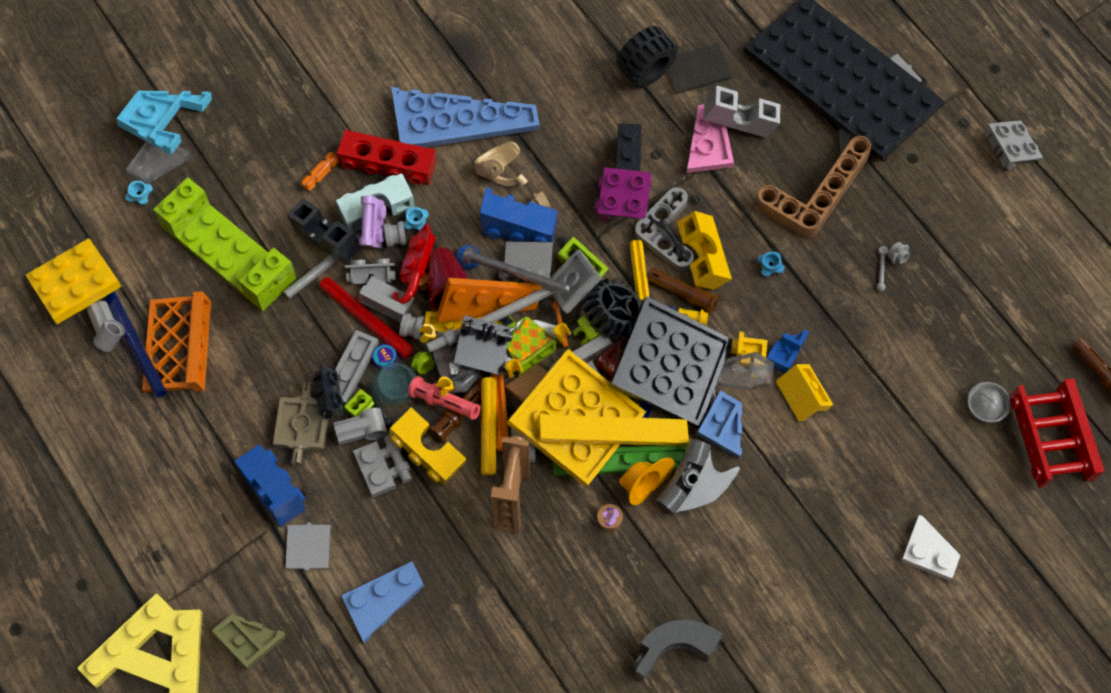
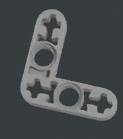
[635,187,693,272]

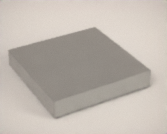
[550,250,602,313]

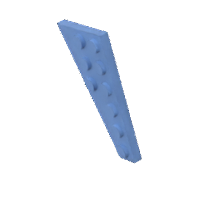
[391,87,540,147]

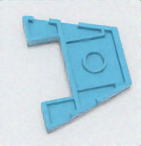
[116,91,212,155]

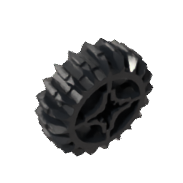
[582,278,643,341]

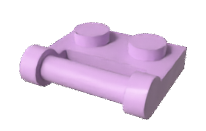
[359,196,386,248]

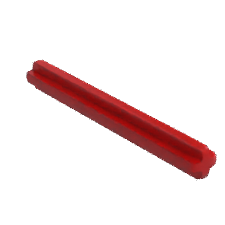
[319,277,413,359]

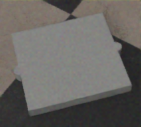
[286,522,331,572]

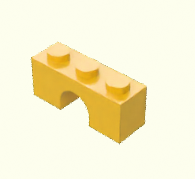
[677,211,732,290]
[389,407,466,486]

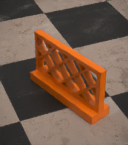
[142,291,211,392]

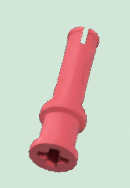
[408,376,480,420]

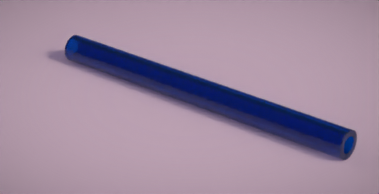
[104,291,167,398]

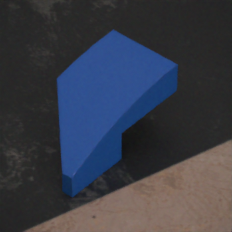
[765,330,809,373]

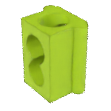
[343,389,375,418]

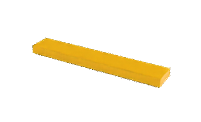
[538,414,689,446]

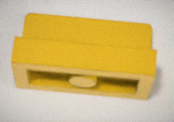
[776,364,834,422]

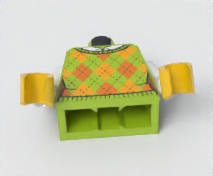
[499,315,571,378]

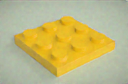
[26,238,122,324]

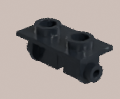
[313,364,344,419]

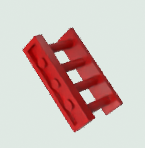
[1010,379,1105,488]

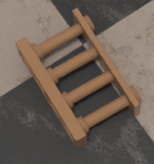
[491,436,530,533]

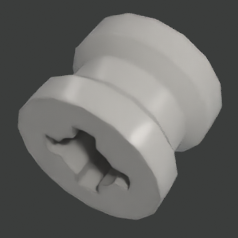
[384,221,406,248]
[399,313,425,341]

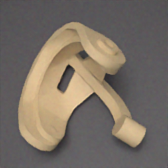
[474,142,528,187]

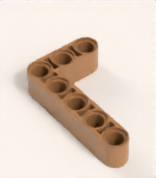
[757,136,871,238]

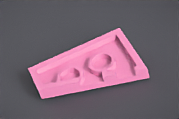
[687,104,734,173]

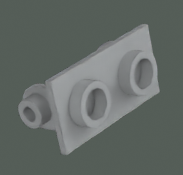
[345,259,396,285]

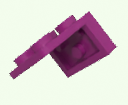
[595,167,652,222]

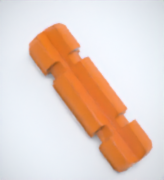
[301,152,339,191]

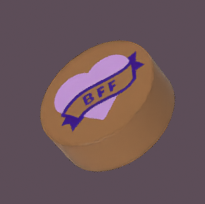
[597,504,623,531]

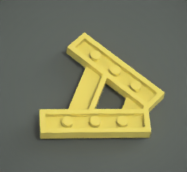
[77,593,202,693]

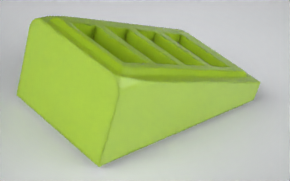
[555,237,609,277]

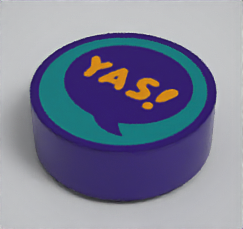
[372,344,397,370]

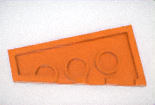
[436,278,542,323]

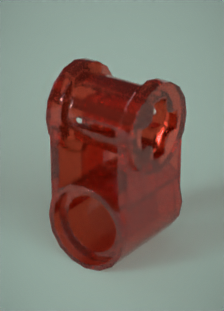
[594,336,627,381]

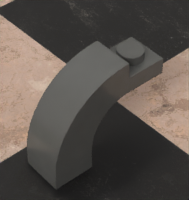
[633,620,723,682]

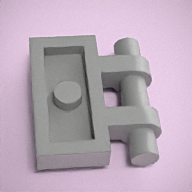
[353,435,412,498]

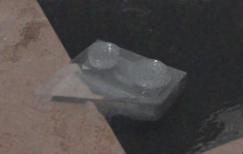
[126,142,192,184]

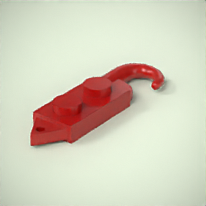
[392,223,436,304]

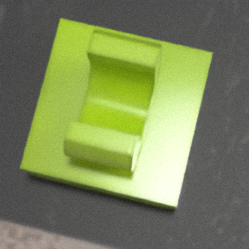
[574,315,604,345]

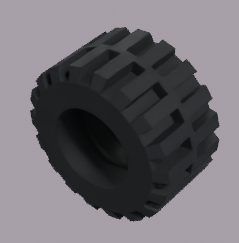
[616,26,678,88]

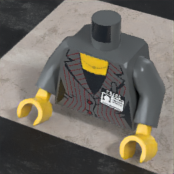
[419,324,480,397]

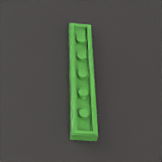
[553,446,687,476]

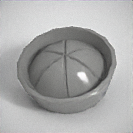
[967,382,1011,423]

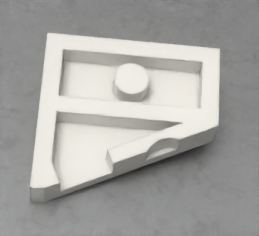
[901,515,960,581]

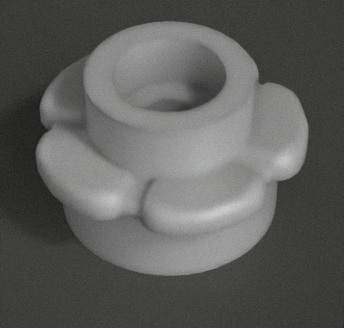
[887,242,910,265]

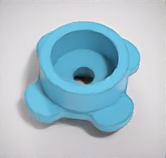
[125,181,153,205]
[403,207,429,231]

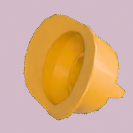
[619,458,675,505]

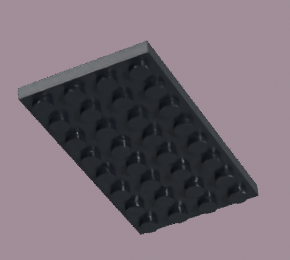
[744,0,945,161]

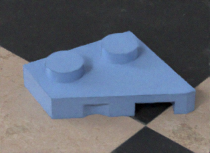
[696,390,742,458]

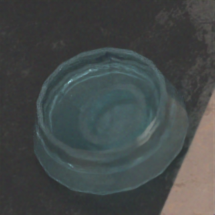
[374,362,417,404]

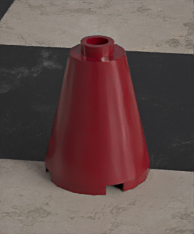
[429,247,470,312]

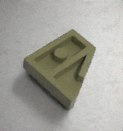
[212,614,286,671]

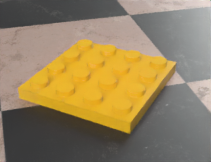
[507,349,646,487]

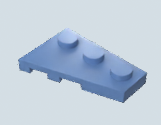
[341,562,424,643]

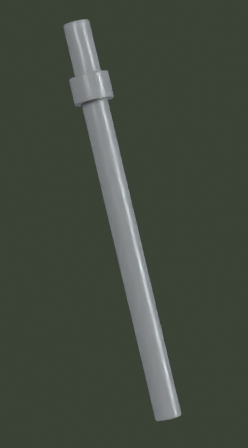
[426,287,557,352]

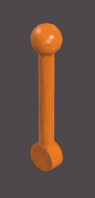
[551,301,569,348]

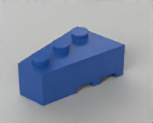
[480,187,557,243]
[234,444,306,527]

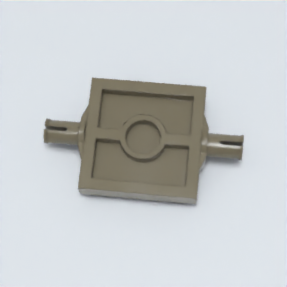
[273,382,329,466]

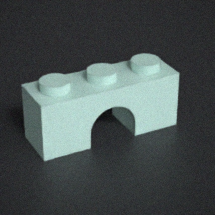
[336,173,415,232]

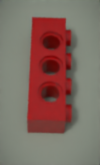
[337,130,437,185]

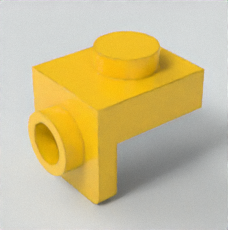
[731,331,768,366]

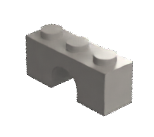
[704,85,780,138]

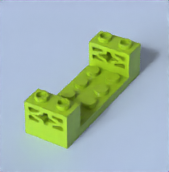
[153,177,296,312]

